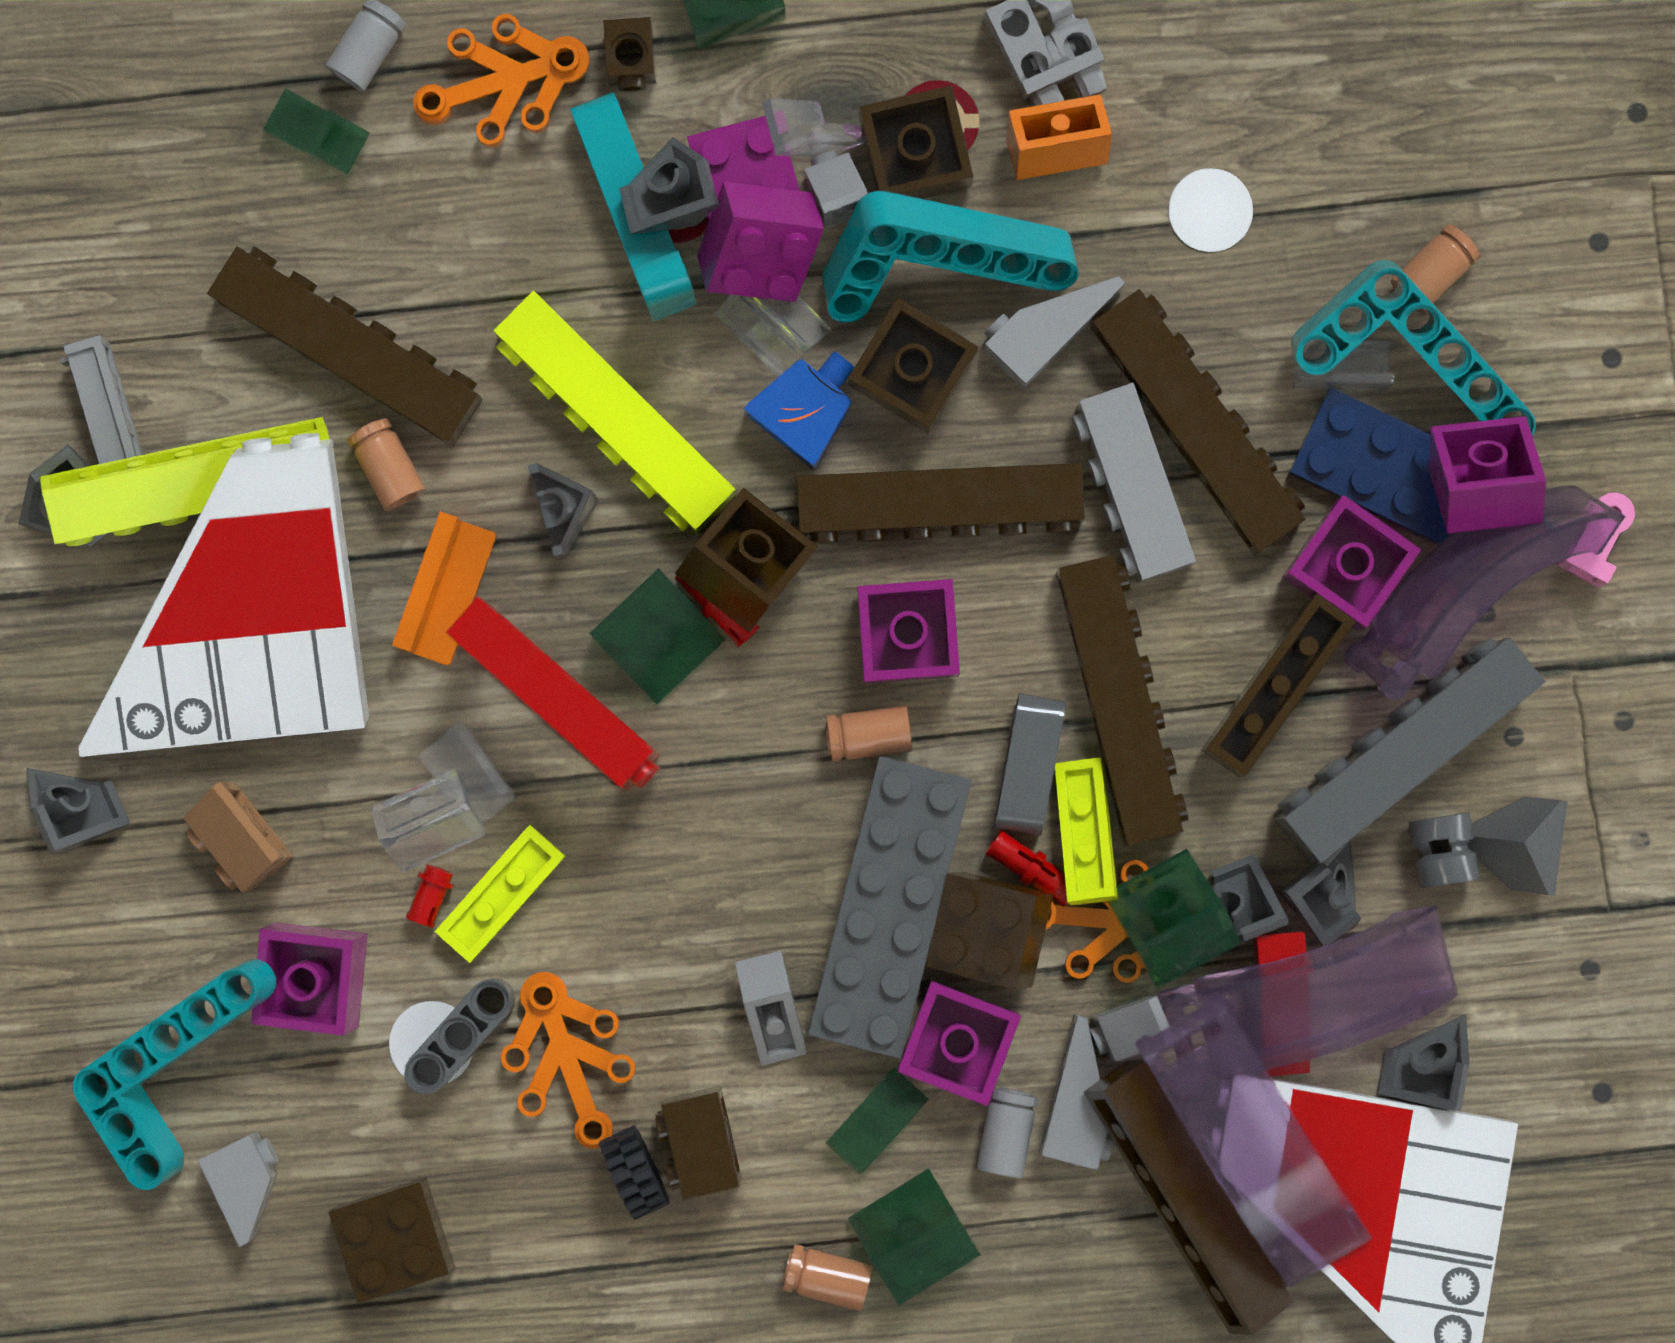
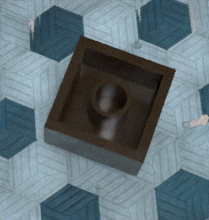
[859,85,974,199]
[848,297,979,434]
[675,487,818,633]
[926,872,1053,990]
[655,1086,742,1200]
[328,1177,455,1304]

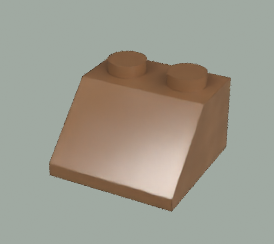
[183,781,294,893]

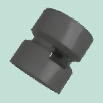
[1408,812,1481,888]

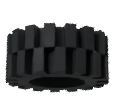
[599,1125,670,1220]

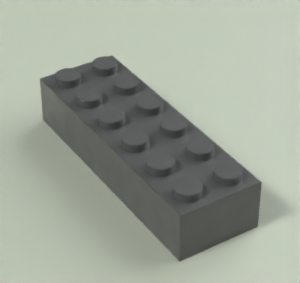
[1273,637,1546,863]
[808,756,972,1059]

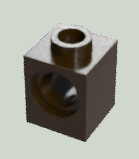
[603,17,656,92]

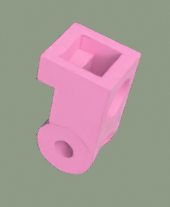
[1557,493,1635,588]

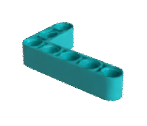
[570,92,697,322]
[822,191,1079,323]
[1290,260,1536,436]
[73,959,276,1190]

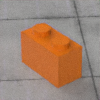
[1006,94,1112,180]

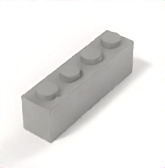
[1072,383,1196,583]

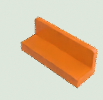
[392,511,497,666]

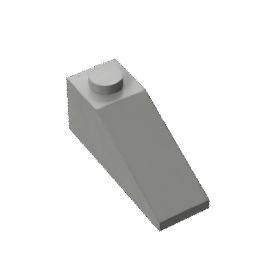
[984,276,1125,390]
[1039,1014,1113,1170]

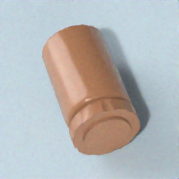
[1390,224,1481,313]
[347,418,426,511]
[825,705,912,762]
[782,1244,873,1312]

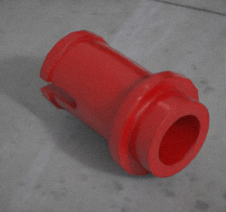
[405,864,454,928]

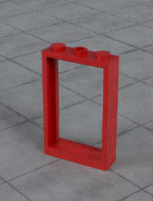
[445,596,660,790]

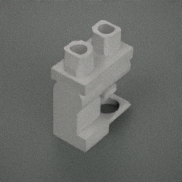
[983,0,1107,106]

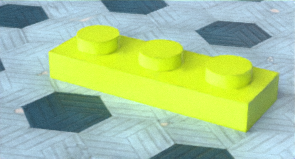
[1055,757,1118,906]
[434,825,566,963]

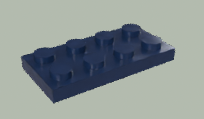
[1288,387,1471,555]

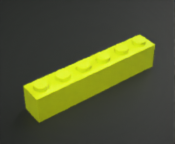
[493,290,737,534]
[40,417,339,546]

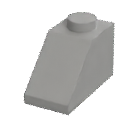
[804,151,868,230]
[735,951,807,1066]
[1089,995,1175,1062]
[198,1132,279,1247]

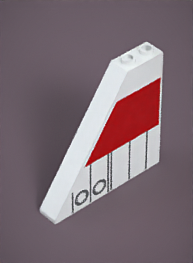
[78,433,369,757]
[1208,1071,1518,1343]

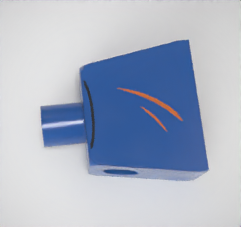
[744,351,854,471]

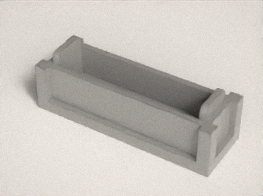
[60,335,143,464]

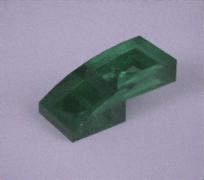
[262,88,370,175]
[825,1067,929,1175]

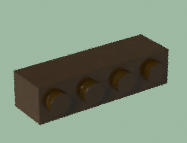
[1201,593,1356,778]

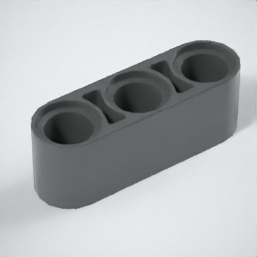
[994,693,1066,836]
[404,978,516,1094]

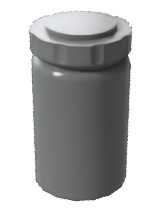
[324,0,407,92]
[976,1087,1038,1178]

